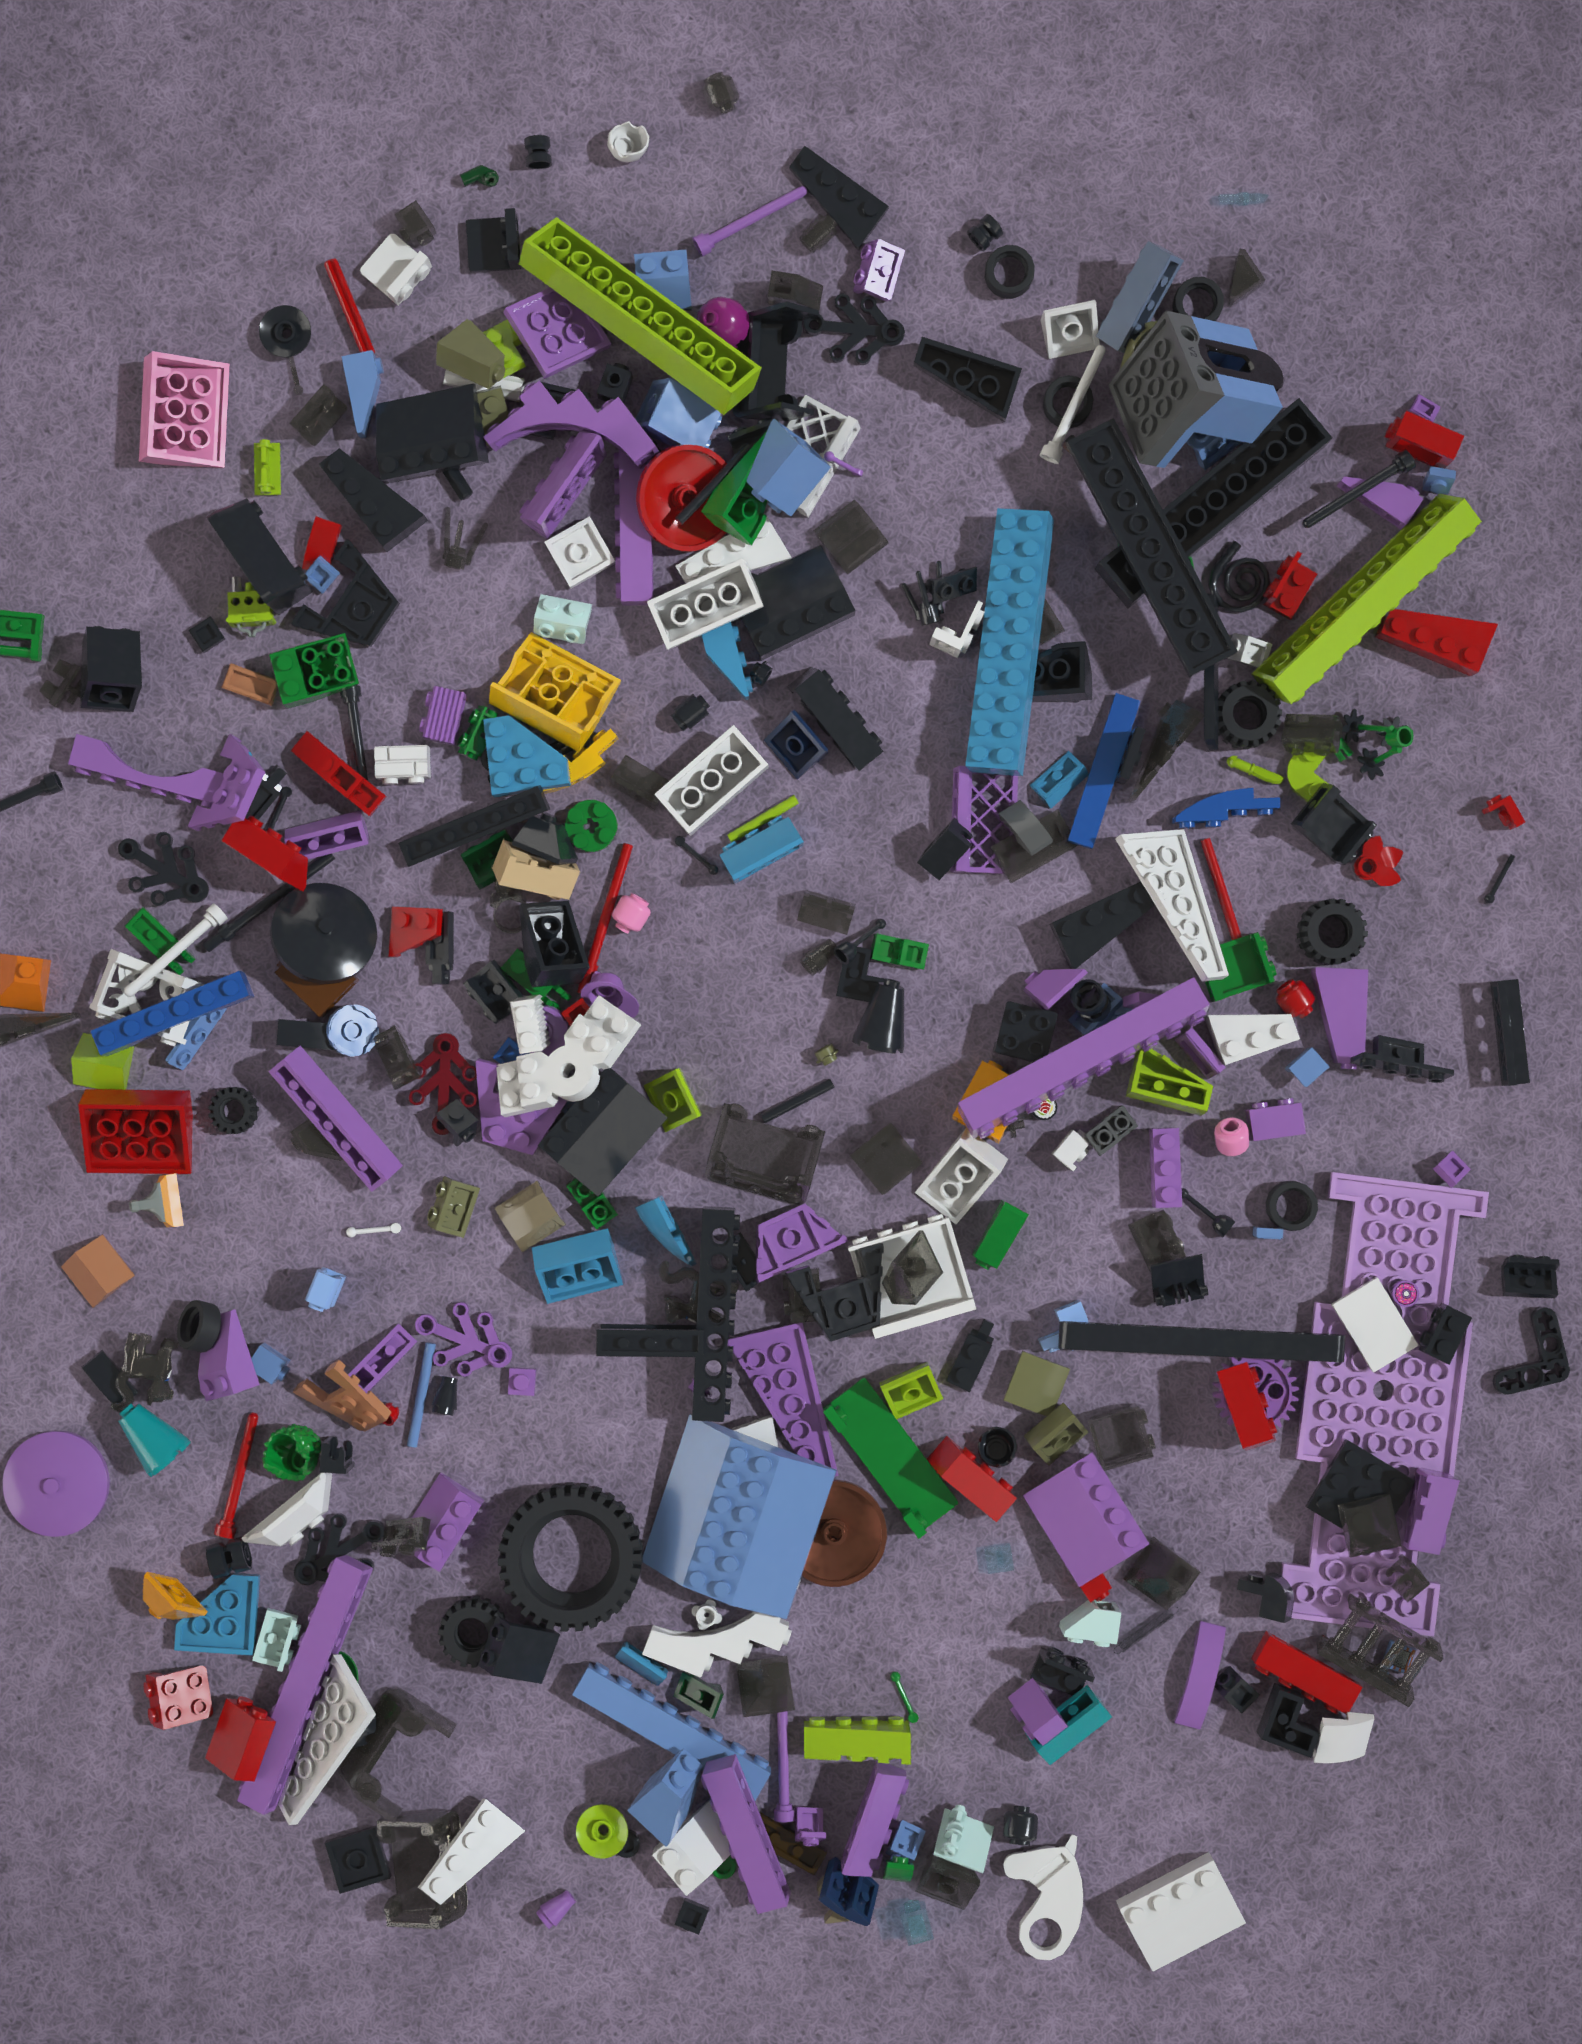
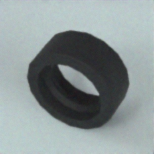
[984,245,1035,299]
[1172,277,1224,321]
[1043,375,1094,429]
[1266,1181,1318,1231]
[177,1300,221,1353]

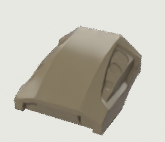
[494,1180,566,1252]

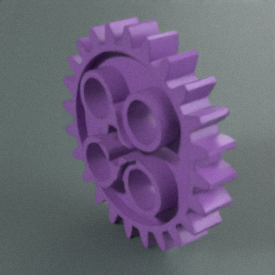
[1212,1357,1299,1428]

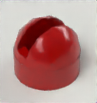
[383,1402,399,1426]

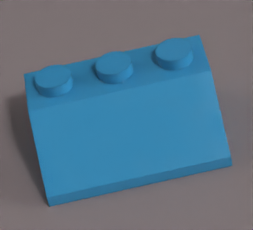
[720,816,804,884]
[532,1228,623,1304]

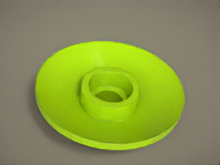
[576,1804,628,1859]

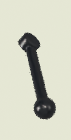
[265,786,292,831]
[675,836,719,875]
[1484,854,1515,904]

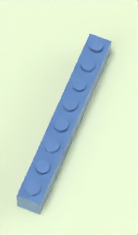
[572,1662,771,1801]

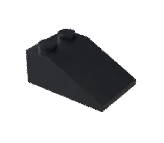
[519,900,590,987]

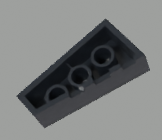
[913,337,1022,422]
[319,448,428,552]
[1049,881,1155,969]

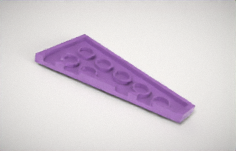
[729,1321,839,1477]

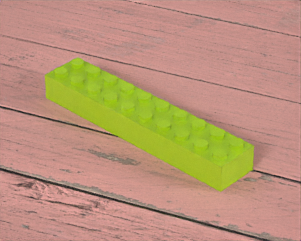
[519,217,762,415]
[1251,494,1482,704]

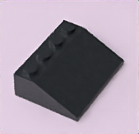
[376,383,489,482]
[740,545,856,661]
[538,1068,668,1196]

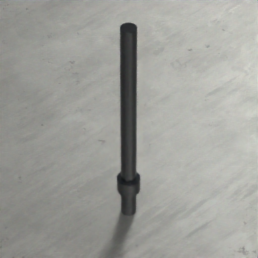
[203,853,335,952]

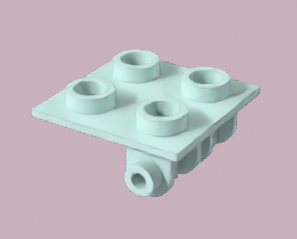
[933,1805,994,1873]

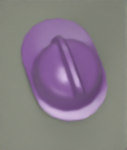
[581,971,639,1018]

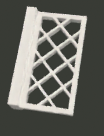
[787,395,861,518]

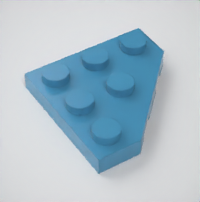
[483,715,571,797]
[174,1573,260,1655]

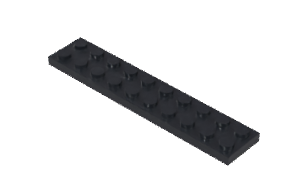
[1066,418,1238,678]

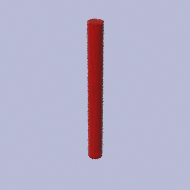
[1200,838,1242,940]

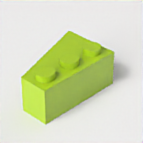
[1125,1049,1213,1116]

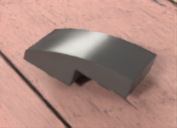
[999,800,1053,856]
[1084,1105,1138,1156]

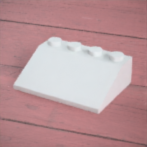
[1116,1852,1246,1971]

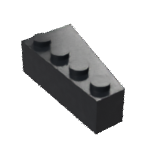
[787,667,883,771]

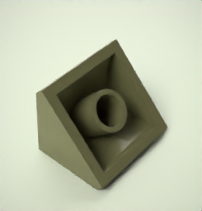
[1024,1402,1089,1466]

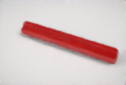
[324,258,375,354]

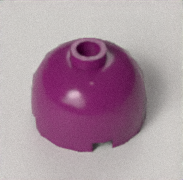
[696,296,750,348]

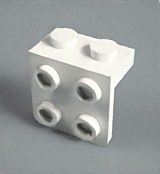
[360,234,432,306]

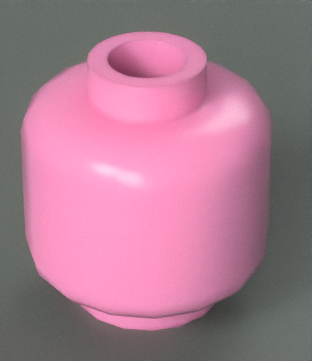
[612,893,651,934]
[1214,1118,1250,1156]

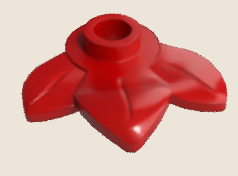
[1354,836,1403,887]

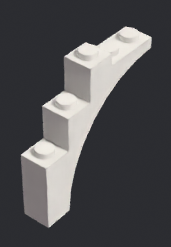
[642,1579,801,1677]

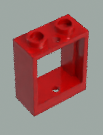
[1384,411,1464,469]

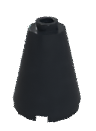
[852,978,904,1054]

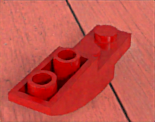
[291,731,387,817]

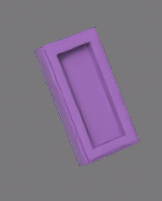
[1175,1027,1226,1079]

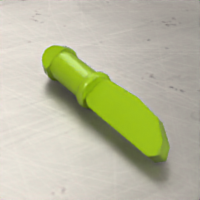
[1227,756,1284,784]

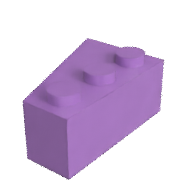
[1402,1467,1460,1555]

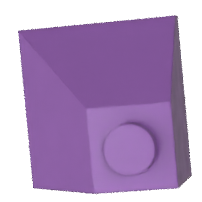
[1023,969,1088,1010]

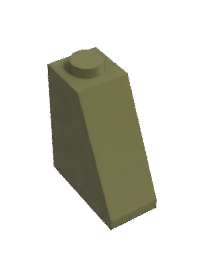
[436,319,505,389]

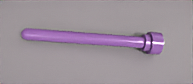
[692,186,807,257]
[774,1692,795,1822]

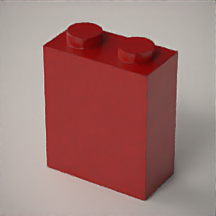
[205,1696,276,1782]

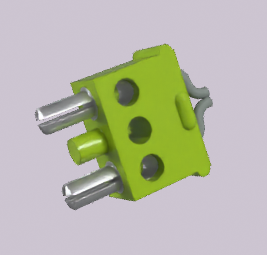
[226,576,276,637]

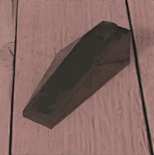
[0,1012,81,1047]

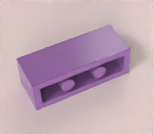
[284,810,369,859]
[1149,1127,1182,1208]

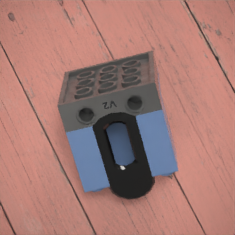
[1108,311,1284,468]

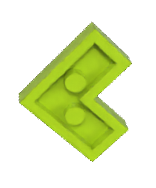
[483,319,526,378]

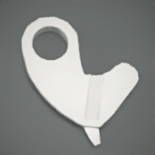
[1003,1835,1083,1960]

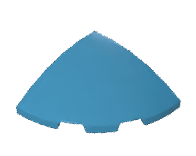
[635,1195,697,1266]

